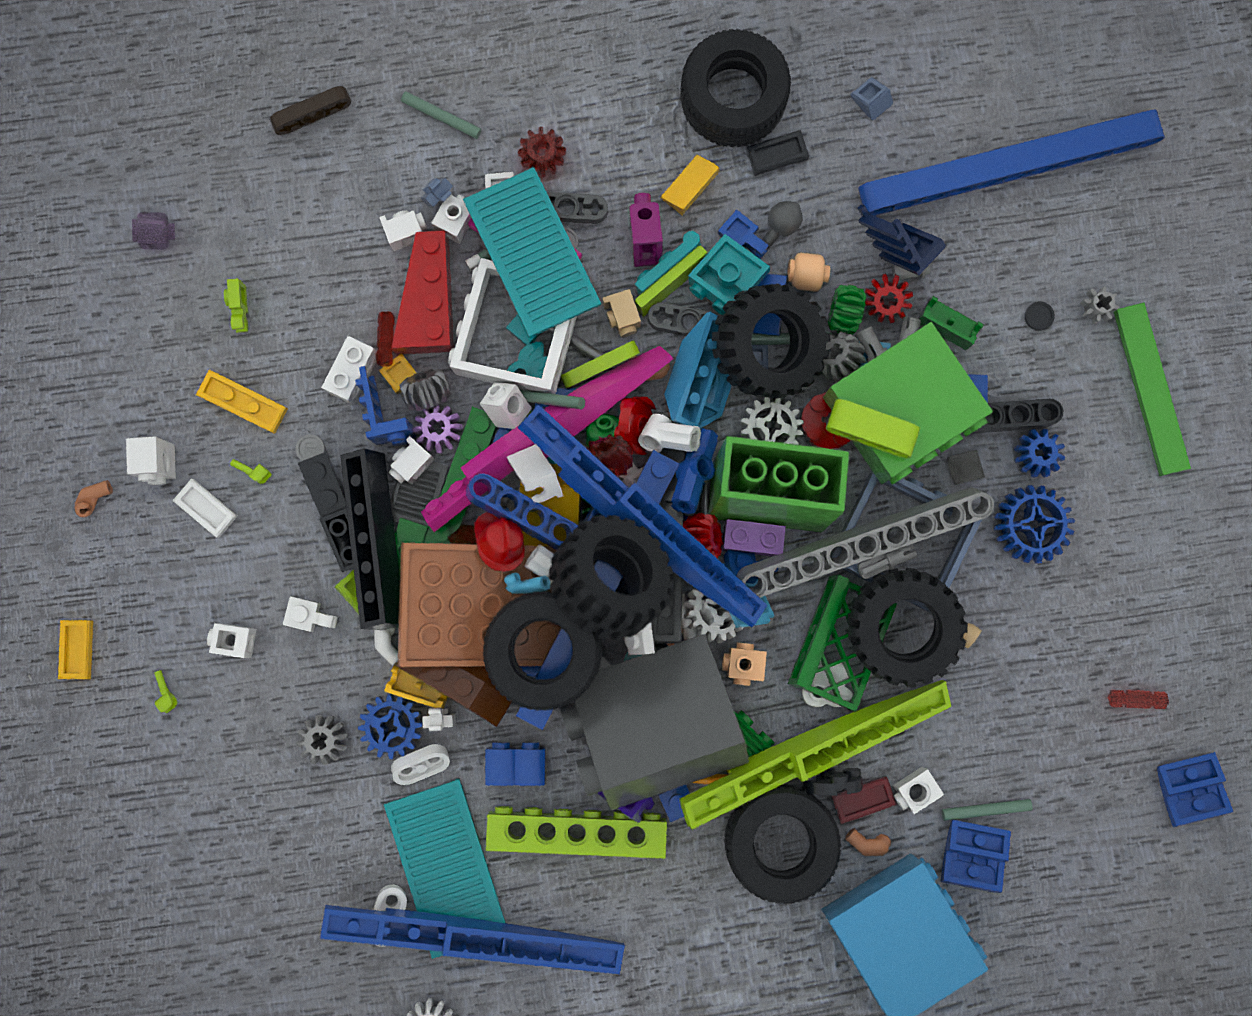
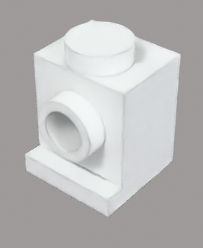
[379,210,427,251]
[389,436,435,485]
[207,623,257,658]

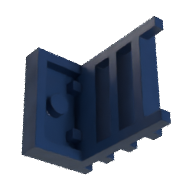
[857,204,946,276]

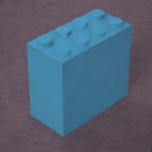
[821,853,989,1016]

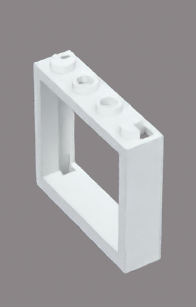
[448,258,577,394]

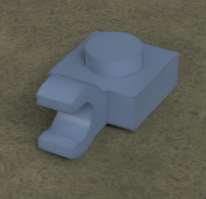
[421,178,453,207]

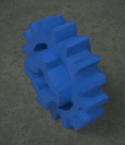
[358,694,423,759]

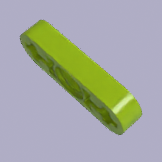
[561,340,640,389]

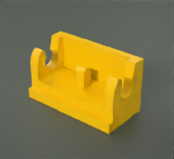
[384,662,447,709]

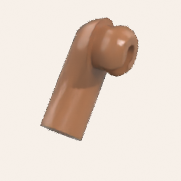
[74,480,113,517]

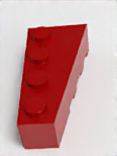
[392,231,454,355]

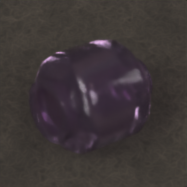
[132,212,175,250]

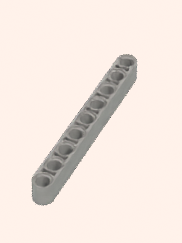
[737,487,994,598]

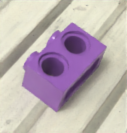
[722,519,786,557]

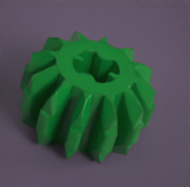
[828,284,866,335]

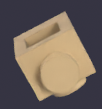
[602,289,641,337]

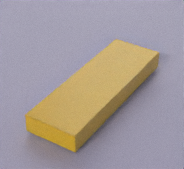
[196,369,288,434]

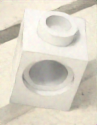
[480,382,532,429]
[892,767,944,814]

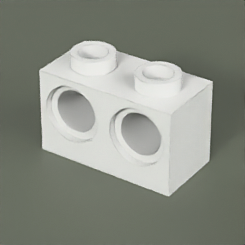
[321,336,380,405]

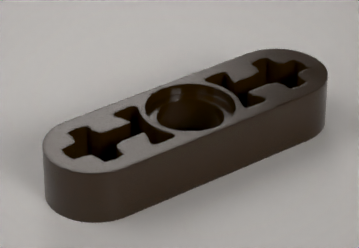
[270,86,351,135]

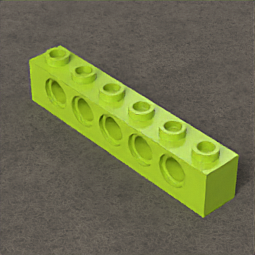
[486,806,667,859]

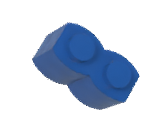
[485,742,546,786]

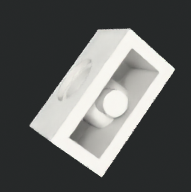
[126,437,176,485]

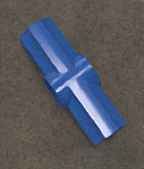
[671,428,718,515]

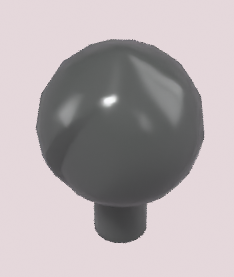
[763,201,803,246]

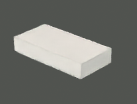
[173,478,238,538]

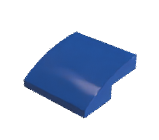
[1157,752,1234,828]
[941,820,1011,893]

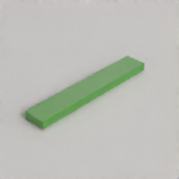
[1114,303,1191,476]

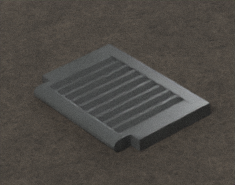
[390,461,449,526]

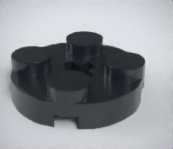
[802,767,863,796]

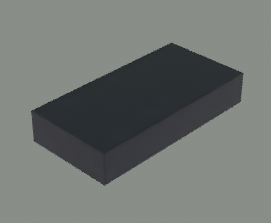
[746,130,809,176]

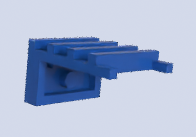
[355,366,416,446]

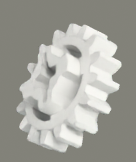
[740,397,804,445]
[683,588,744,643]

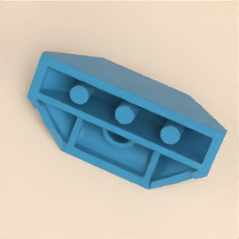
[664,311,732,429]

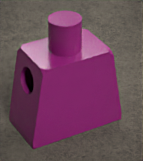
[629,193,663,267]

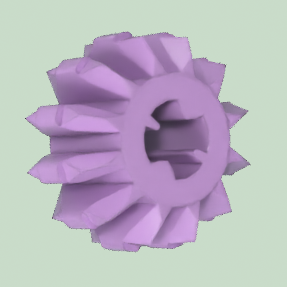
[413,405,463,454]

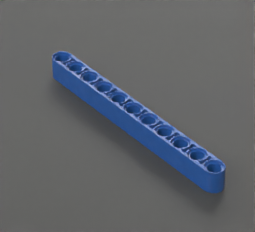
[858,110,1165,216]

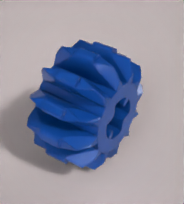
[1014,429,1065,478]

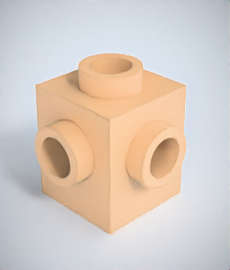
[722,643,767,686]

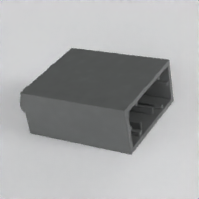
[560,634,749,810]

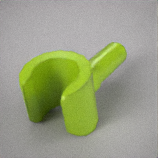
[230,459,272,484]
[154,670,178,713]

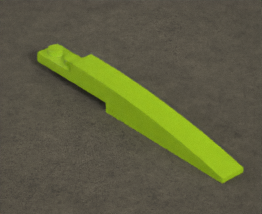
[679,680,952,830]

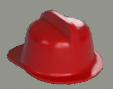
[474,512,525,572]

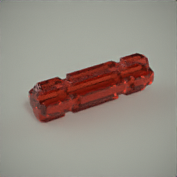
[376,311,395,367]
[1108,690,1169,709]

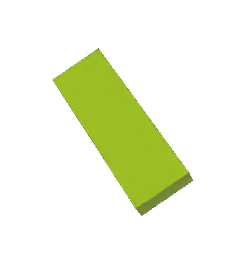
[635,245,707,317]

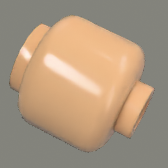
[787,253,830,292]

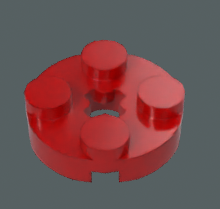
[800,392,850,450]
[614,396,656,455]

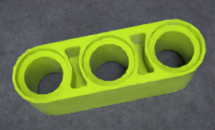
[826,399,920,458]

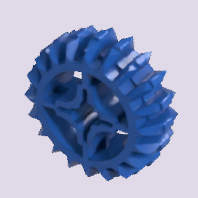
[993,485,1075,564]

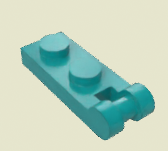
[635,231,701,295]

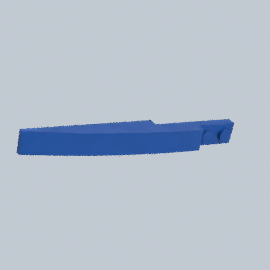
[517,405,768,627]
[516,450,679,730]
[320,905,625,974]

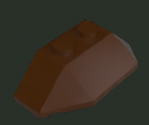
[396,663,512,727]

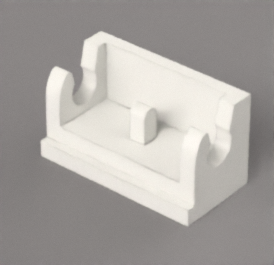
[507,444,563,503]

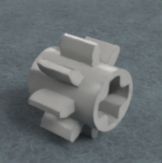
[1080,286,1120,324]

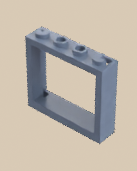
[830,470,982,613]

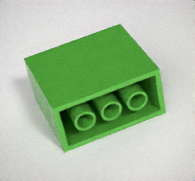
[823,322,993,485]
[708,436,849,533]

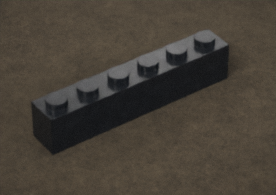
[340,448,400,630]

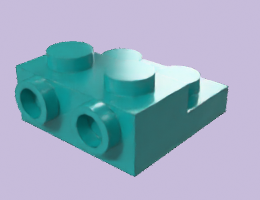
[688,234,770,315]

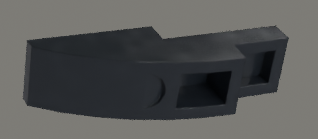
[298,451,353,572]

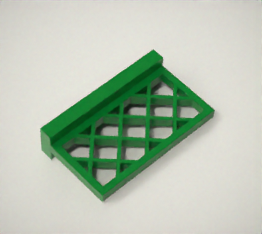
[787,574,897,712]

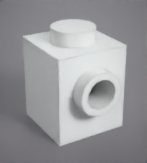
[431,195,471,244]

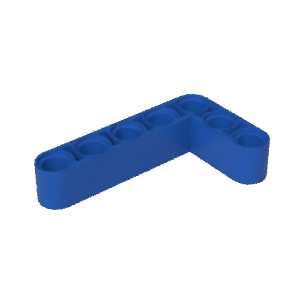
[466,474,606,550]

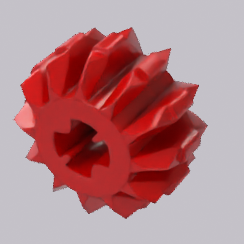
[865,274,913,323]
[683,513,724,559]

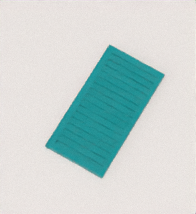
[463,167,601,338]
[384,778,506,959]

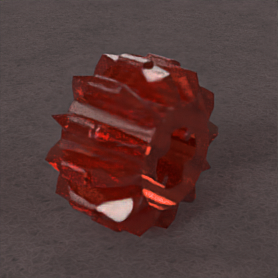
[518,126,566,178]
[586,434,633,477]

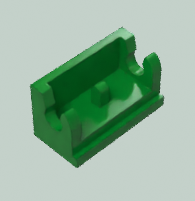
[918,296,984,350]

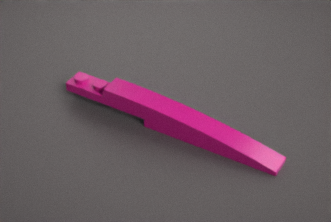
[421,346,673,532]

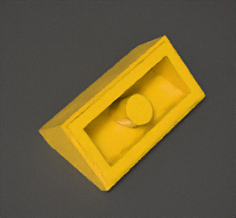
[661,155,719,216]

